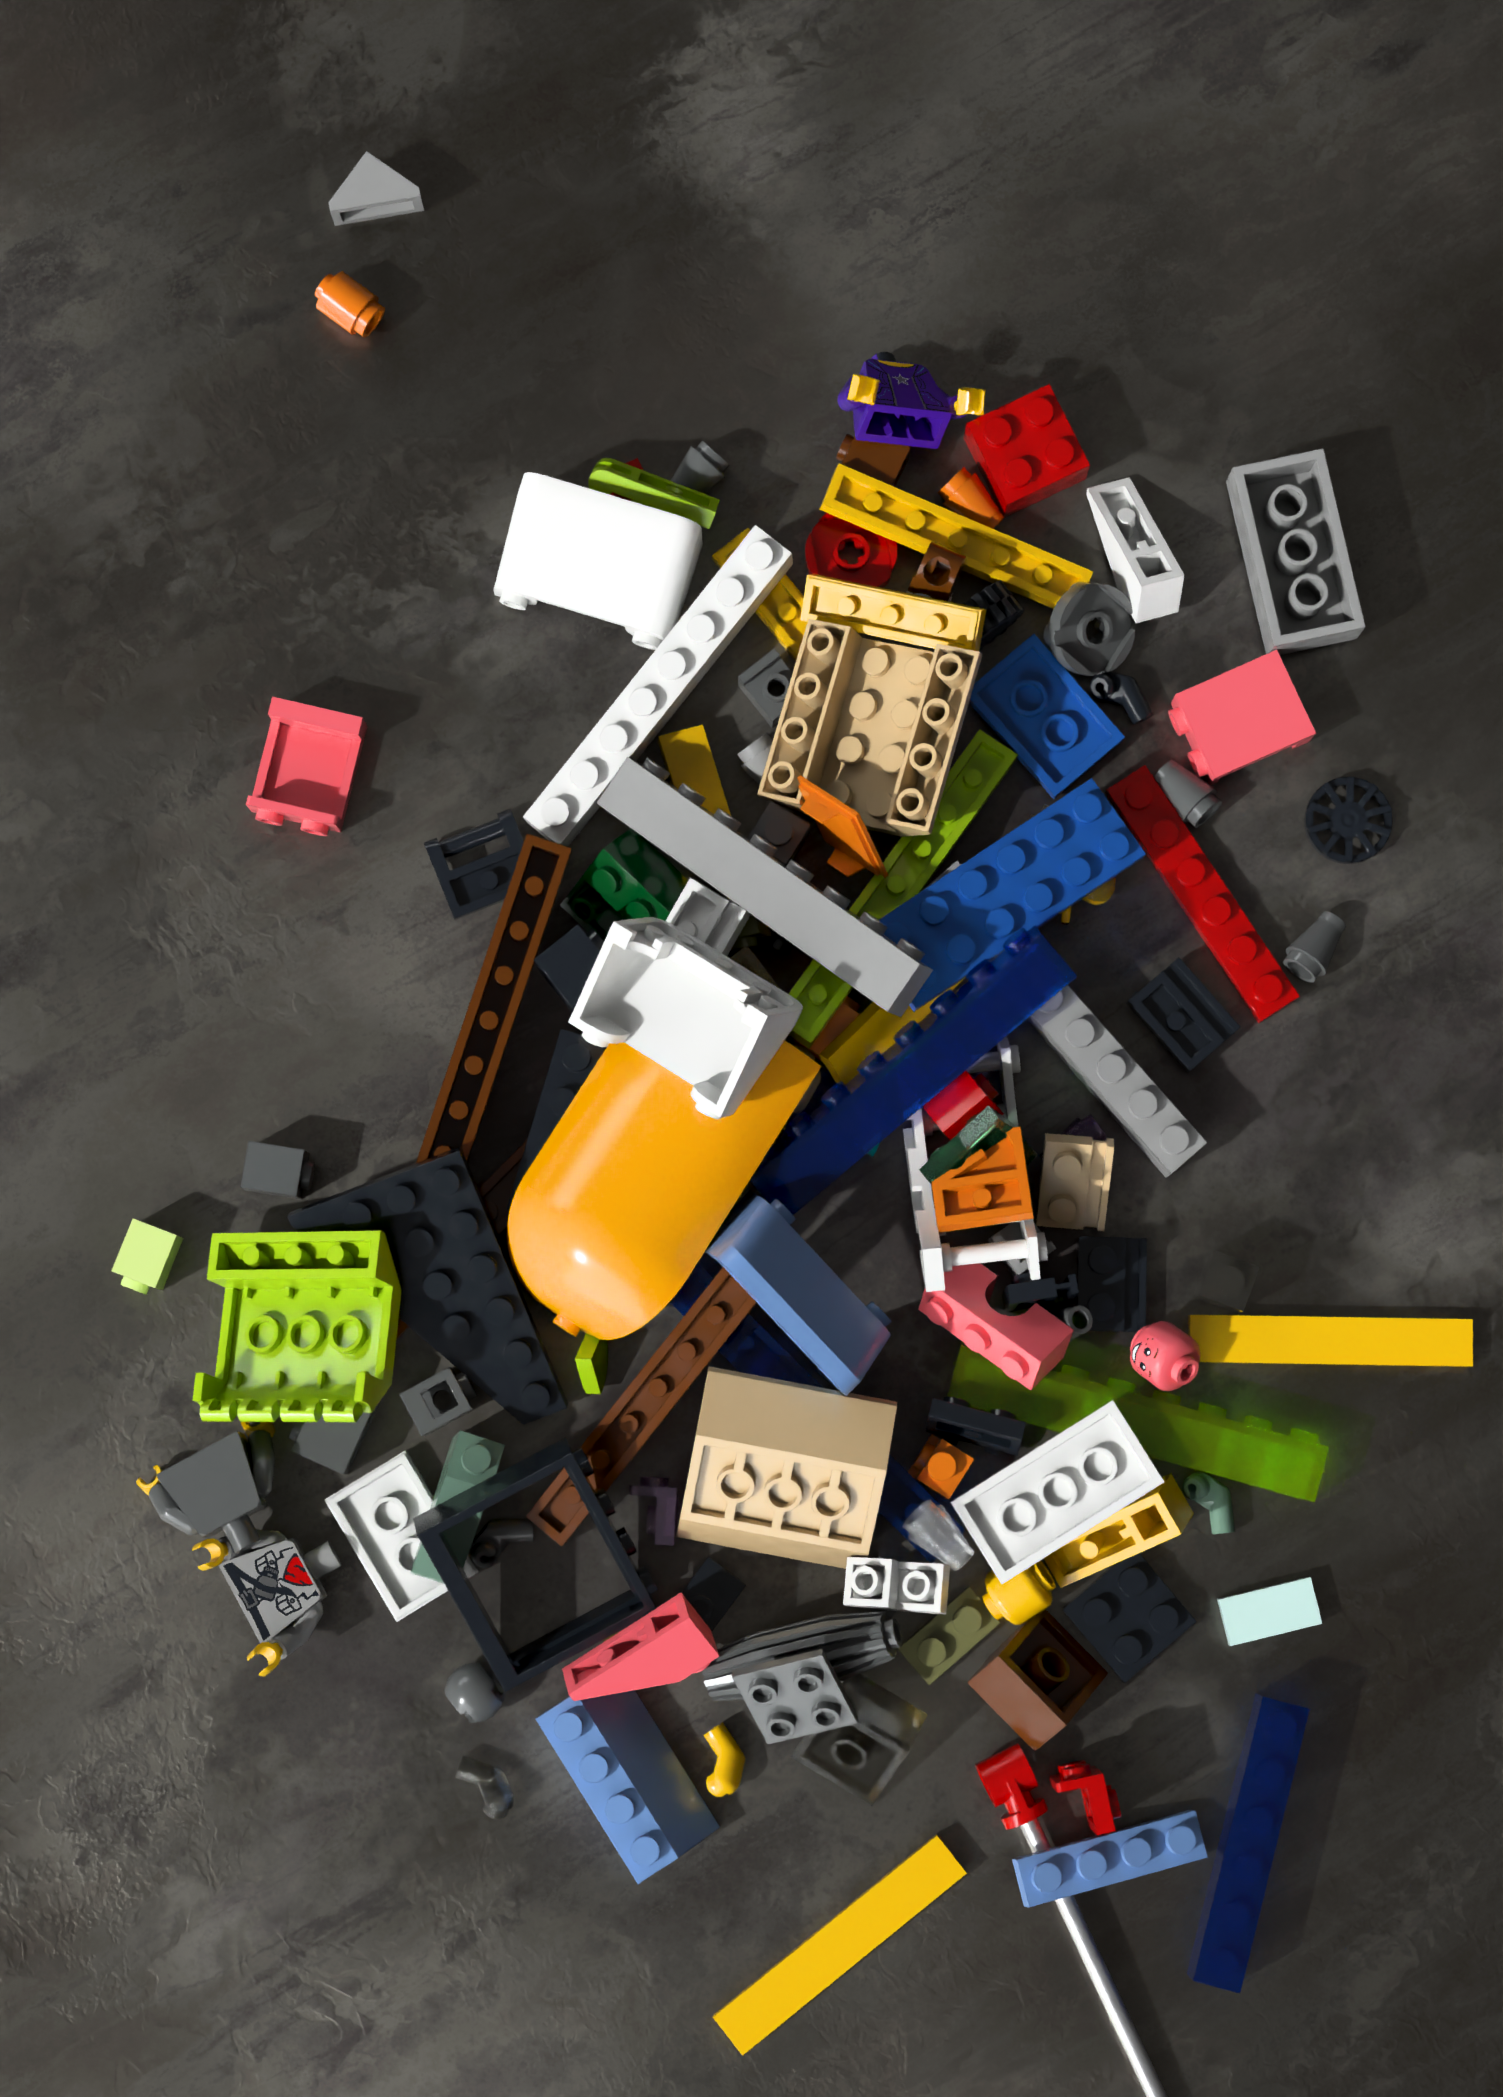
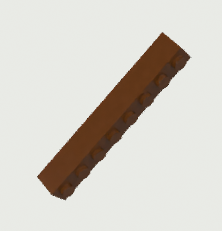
[416,833,572,1163]

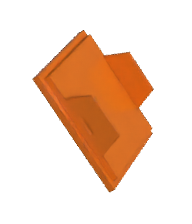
[797,775,888,878]

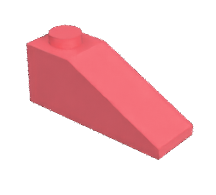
[562,1592,719,1701]

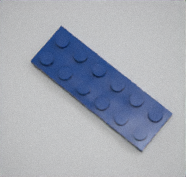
[879,778,1146,1012]

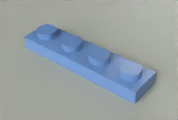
[1012,1810,1208,1907]

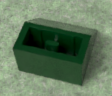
[560,828,688,941]

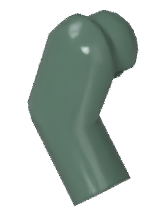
[1182,1472,1235,1534]

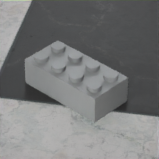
[1226,449,1365,655]

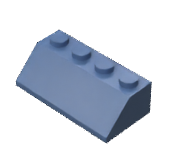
[536,1690,720,1884]

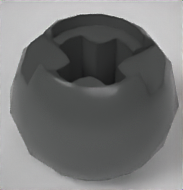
[444,1662,505,1723]

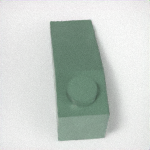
[410,1430,505,1584]

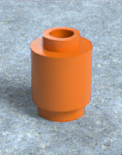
[315,271,385,338]

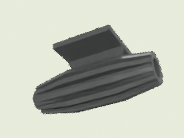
[702,1611,903,1744]

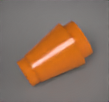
[937,467,1005,529]

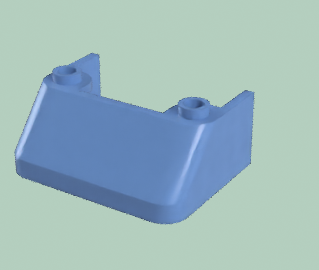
[705,1191,891,1396]

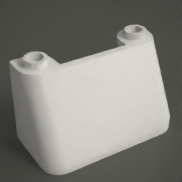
[493,472,703,650]
[568,917,803,1119]

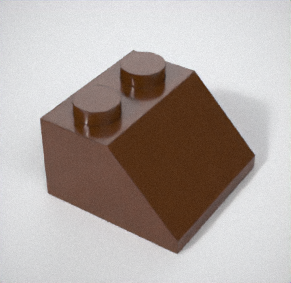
[967,1609,1108,1751]

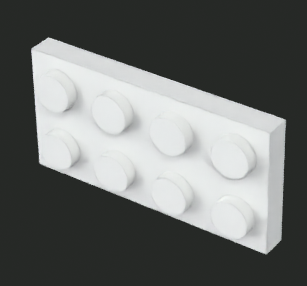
[950,1400,1164,1584]

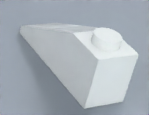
[1086,477,1184,623]

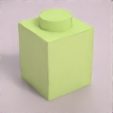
[112,1219,183,1295]

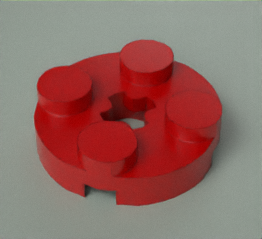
[805,513,897,588]

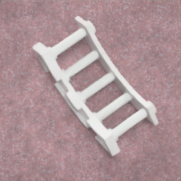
[894,1029,1048,1292]

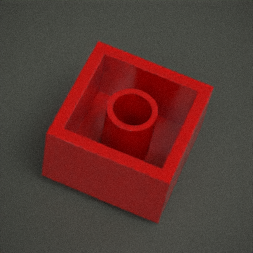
[963,384,1090,518]

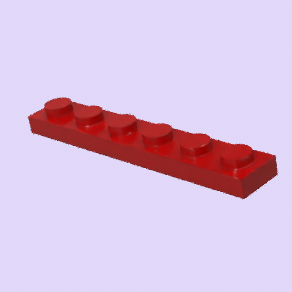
[1105,765,1300,1024]

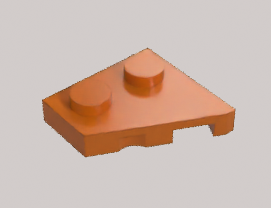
[931,1127,1034,1233]

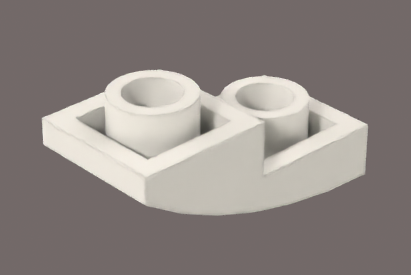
[843,1557,950,1614]

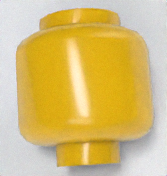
[982,1560,1056,1625]

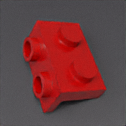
[1049,1760,1121,1835]

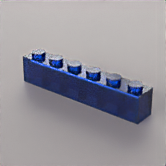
[1187,1693,1310,1993]

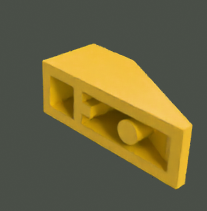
[1044,1473,1194,1588]

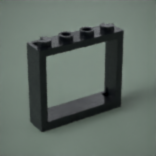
[413,1437,658,1692]

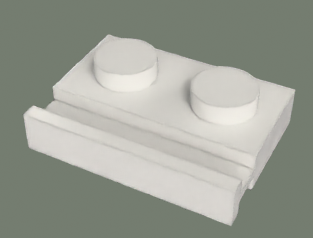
[666,878,751,957]

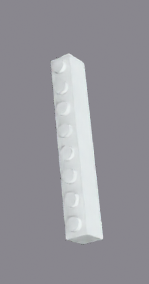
[523,525,793,847]

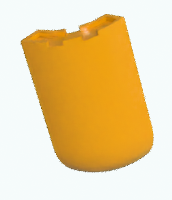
[507,1041,822,1340]

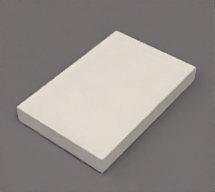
[325,1450,479,1622]

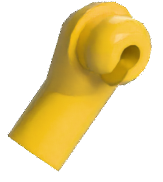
[704,1722,745,1797]

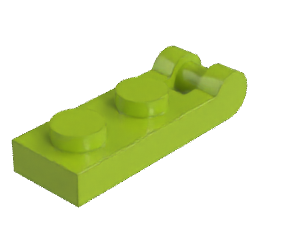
[588,457,720,529]

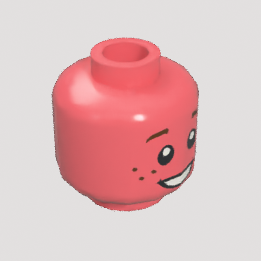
[1130,1321,1201,1391]

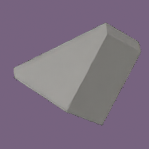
[328,151,424,226]

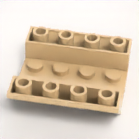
[757,619,983,837]
[676,1366,897,1569]

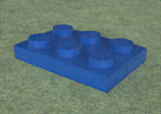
[969,634,1125,800]

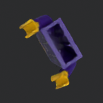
[837,352,986,449]

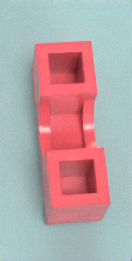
[918,1263,1074,1390]

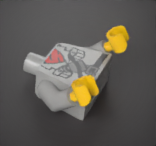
[192,1529,342,1677]

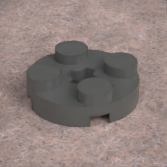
[1044,582,1135,676]

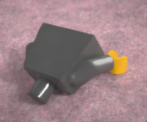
[136,1422,275,1554]

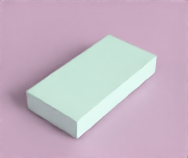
[1217,1577,1323,1646]

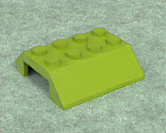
[192,1231,402,1422]

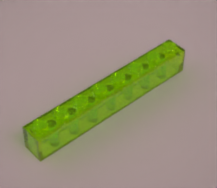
[946,1345,1329,1502]

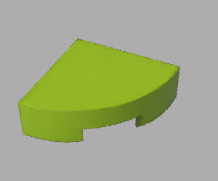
[575,1333,608,1394]

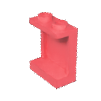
[1168,650,1316,785]
[246,696,367,836]

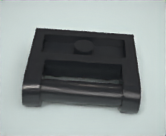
[424,809,524,920]

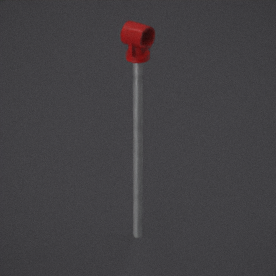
[975,1743,1168,2097]

